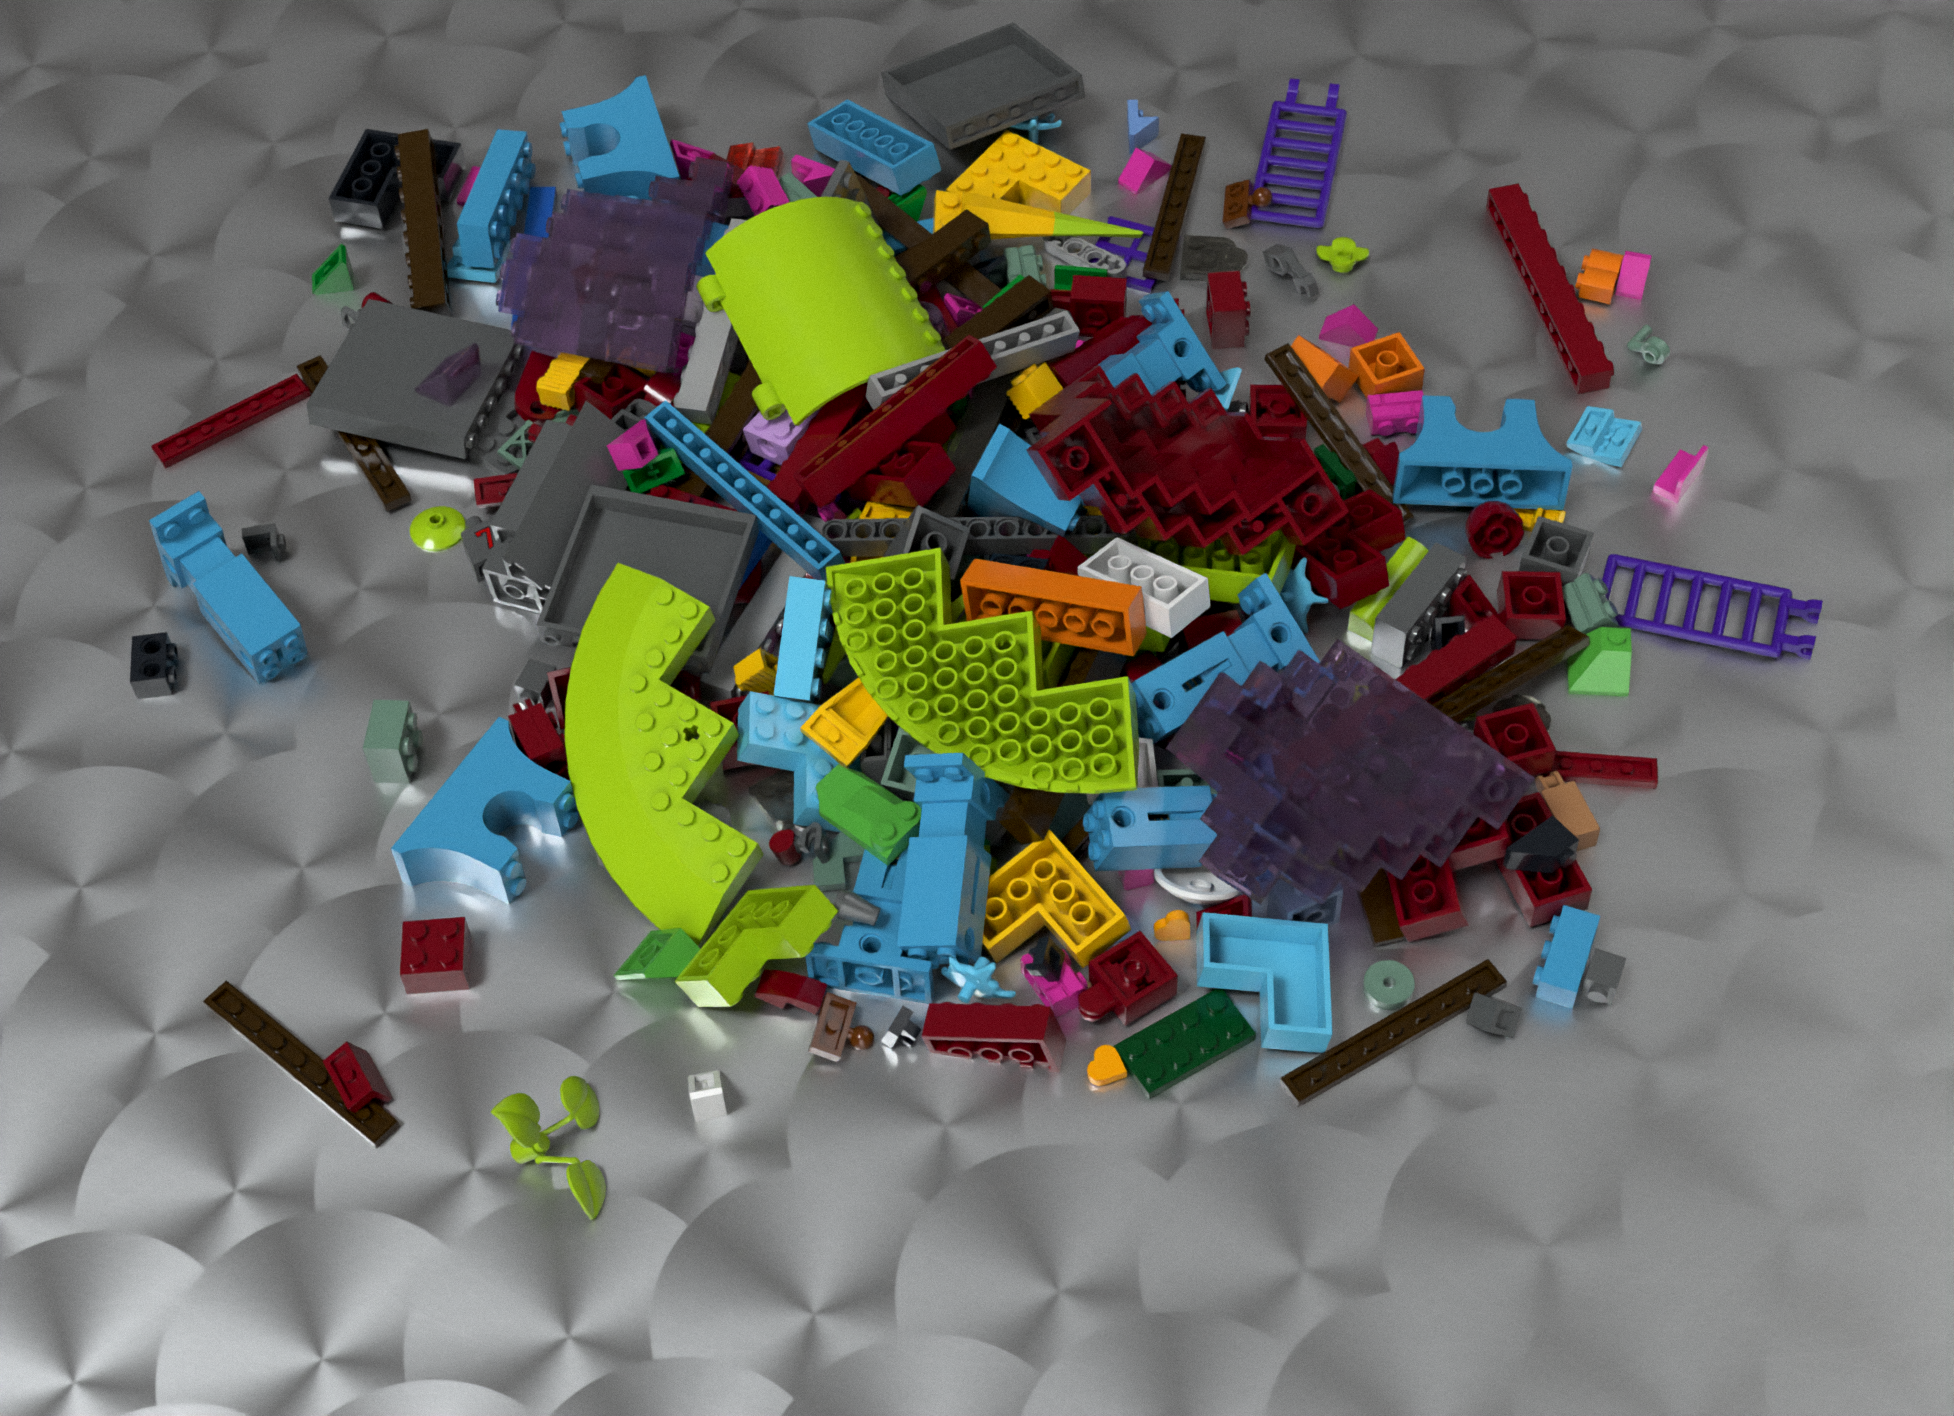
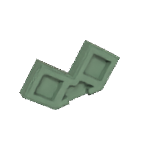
[812,832,865,892]

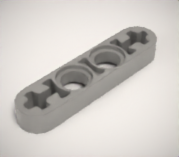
[1043,236,1127,278]

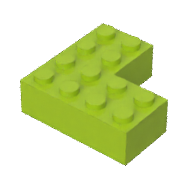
[674,885,838,1007]

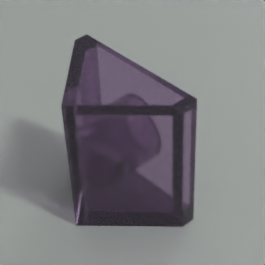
[415,343,481,407]

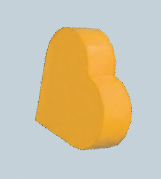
[1153,910,1190,941]
[1087,1045,1127,1086]

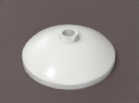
[1154,858,1247,905]

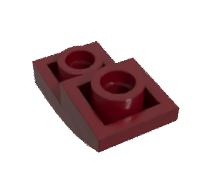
[754,969,828,1015]

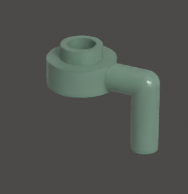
[1627,324,1670,365]

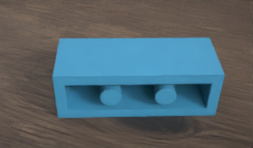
[1532,905,1600,1009]

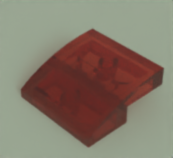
[726,142,784,178]

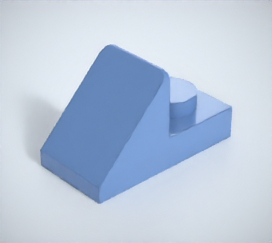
[1127,100,1159,154]

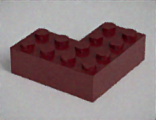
[846,412,956,507]
[1290,489,1406,609]
[1375,784,1513,942]

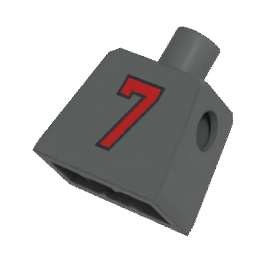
[460,516,496,583]

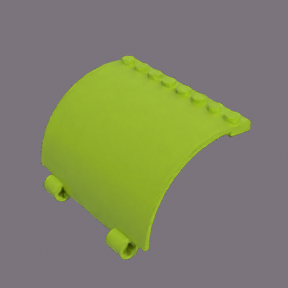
[696,197,946,426]

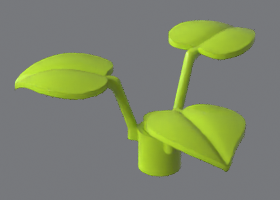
[491,1076,606,1220]

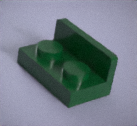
[1314,444,1360,501]

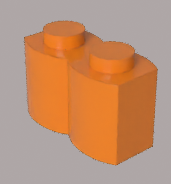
[1575,248,1624,304]

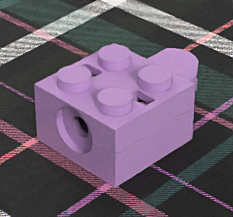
[743,407,822,465]

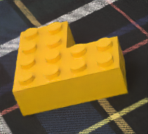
[946,130,1091,215]
[982,829,1132,968]

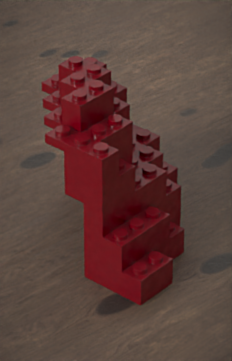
[1026,365,1349,556]

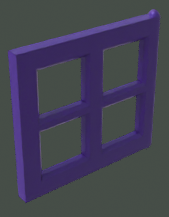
[1089,216,1181,294]

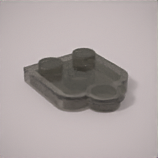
[1180,235,1248,282]
[749,769,807,831]

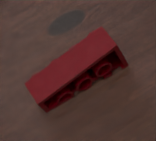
[921,1002,1066,1073]

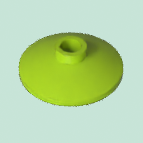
[410,506,466,551]

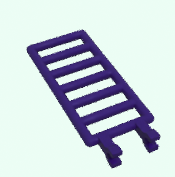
[1251,78,1347,229]
[1602,554,1823,660]

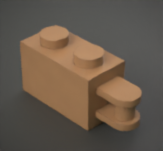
[1535,771,1600,852]

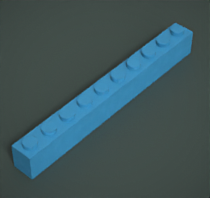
[644,400,845,582]

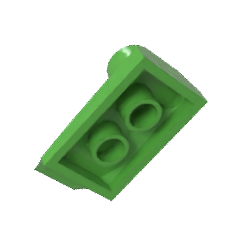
[815,764,921,866]

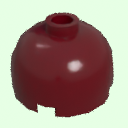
[1465,501,1524,559]

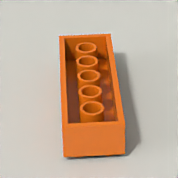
[960,559,1147,656]

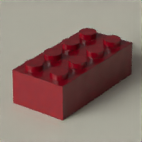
[1495,792,1592,927]

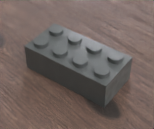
[1371,542,1467,669]

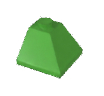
[1567,627,1632,697]
[613,928,700,980]

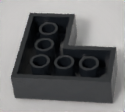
[328,129,466,229]

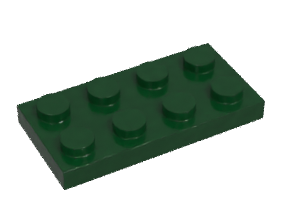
[1114,988,1256,1100]

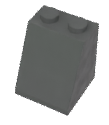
[884,505,970,583]

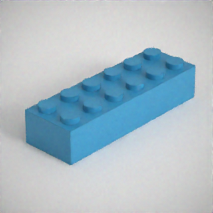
[807,99,941,195]
[457,129,536,268]

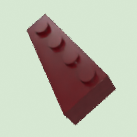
[1046,315,1152,389]

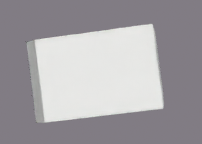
[688,1070,727,1121]

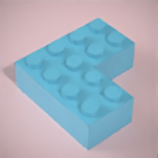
[774,576,834,704]
[737,691,862,833]
[1196,912,1333,1053]

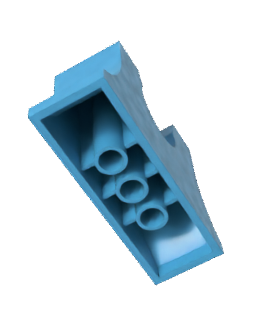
[559,75,685,217]
[1393,395,1572,510]
[967,424,1088,537]
[391,717,579,904]

